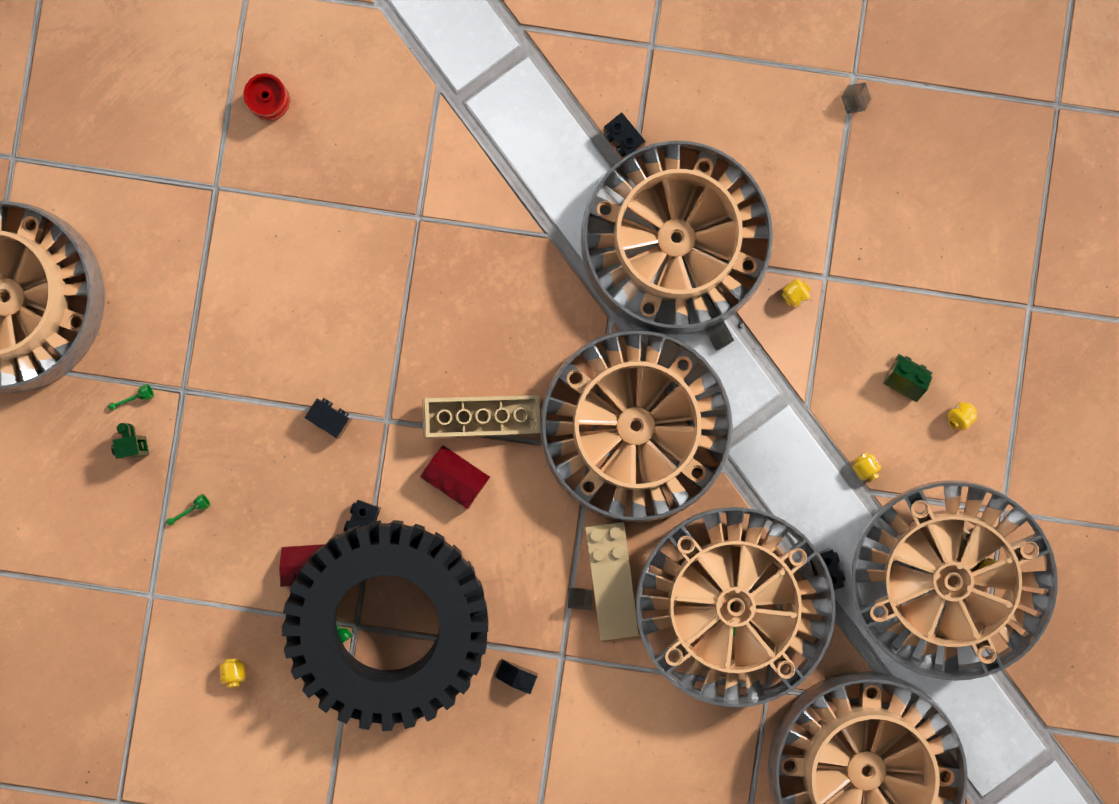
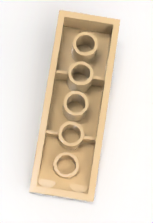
[422,395,540,439]
[585,521,639,641]

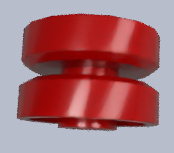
[243,73,290,121]

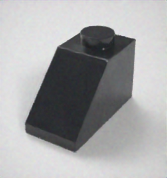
[495,659,538,694]

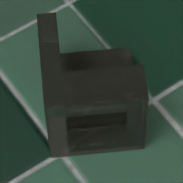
[842,82,871,114]
[705,321,735,351]
[567,587,592,610]

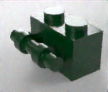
[883,354,932,402]
[111,423,149,459]

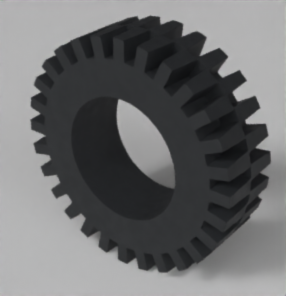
[282,520,488,731]

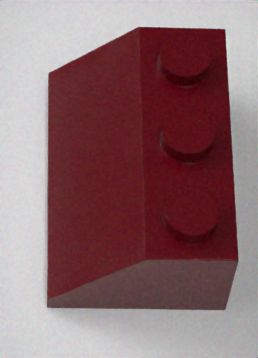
[420,445,490,509]
[279,544,325,587]

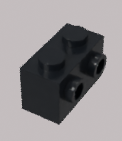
[603,112,646,157]
[304,397,352,439]
[343,500,381,532]
[809,548,846,593]

